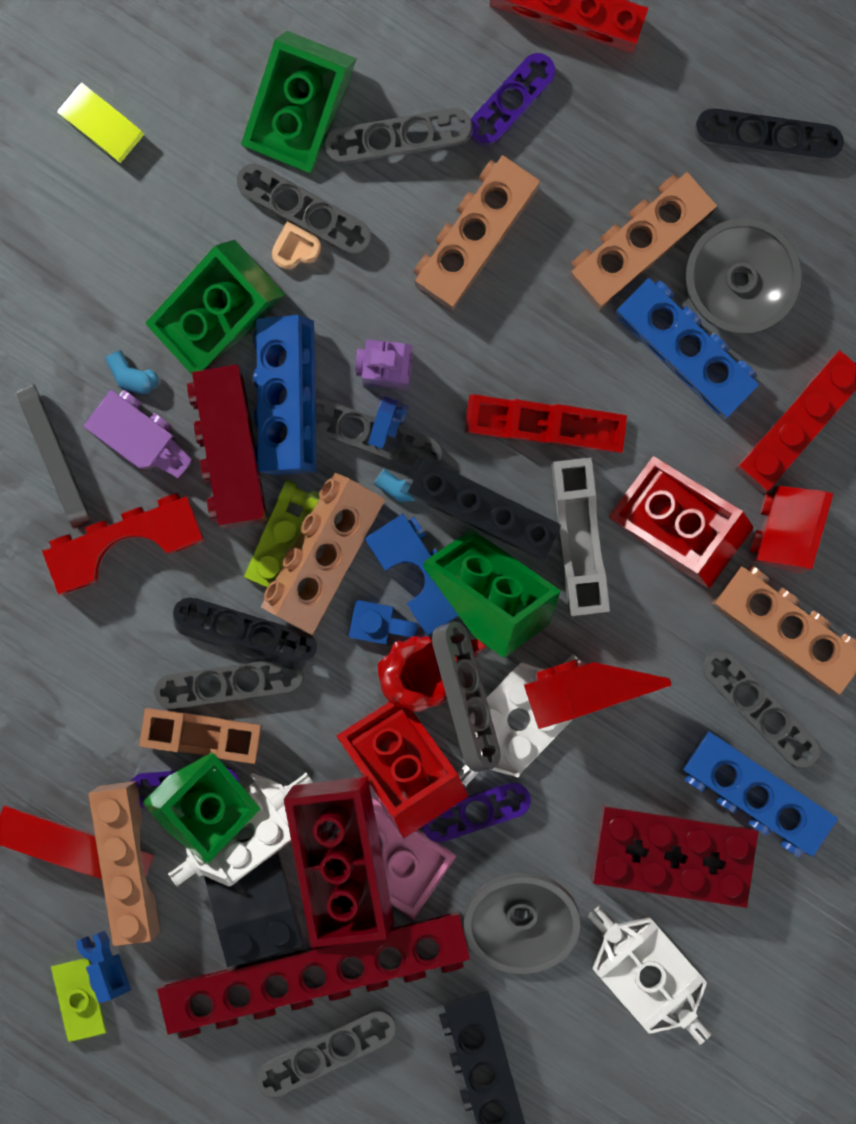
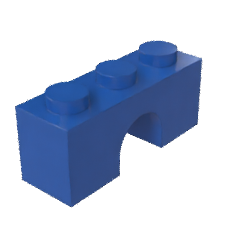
[364,514,459,636]

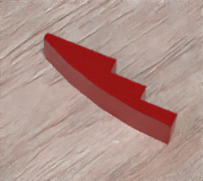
[464,394,627,453]
[0,805,154,879]

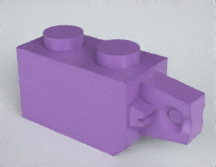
[355,339,413,391]
[83,390,193,479]

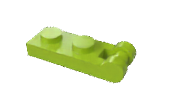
[244,479,320,587]

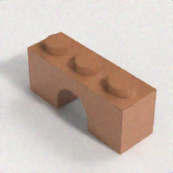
[139,708,263,764]

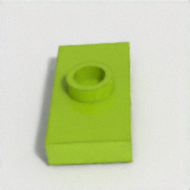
[51,958,107,1042]

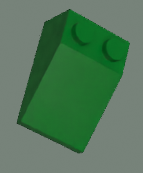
[241,31,357,173]
[145,239,285,375]
[423,529,561,658]

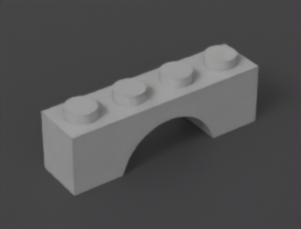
[551,457,610,617]

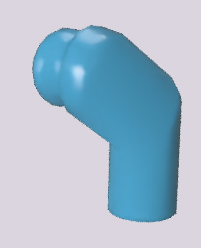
[105,350,159,395]
[373,469,416,503]

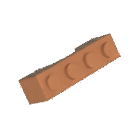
[88,781,161,946]

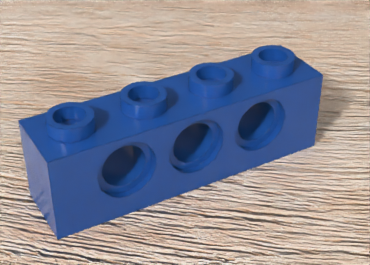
[614,278,759,421]
[253,315,317,476]
[681,731,838,858]

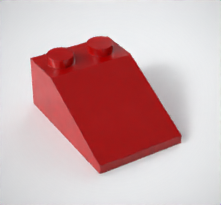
[609,456,754,589]
[749,486,834,574]
[524,659,672,729]
[336,702,468,839]

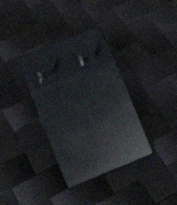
[204,837,304,968]

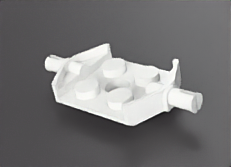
[458,653,584,786]
[168,772,314,887]
[587,906,711,1045]

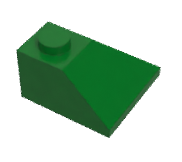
[142,753,261,864]

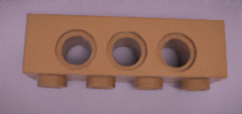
[413,155,540,312]
[569,172,717,311]
[261,472,386,635]
[711,565,856,695]

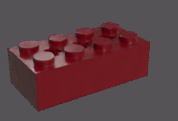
[187,364,268,530]
[283,776,395,948]
[590,805,759,908]

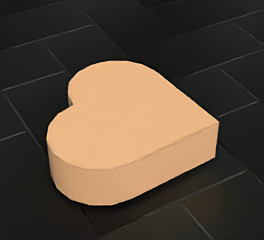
[272,221,321,270]

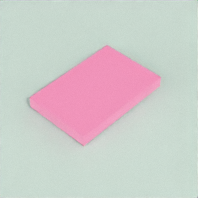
[334,797,457,920]

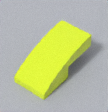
[57,83,144,163]

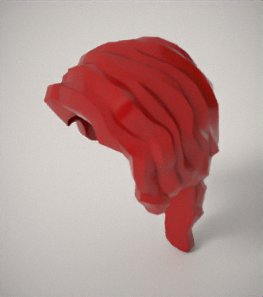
[377,636,487,712]

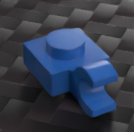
[368,396,409,449]
[349,600,418,645]
[77,931,131,1003]

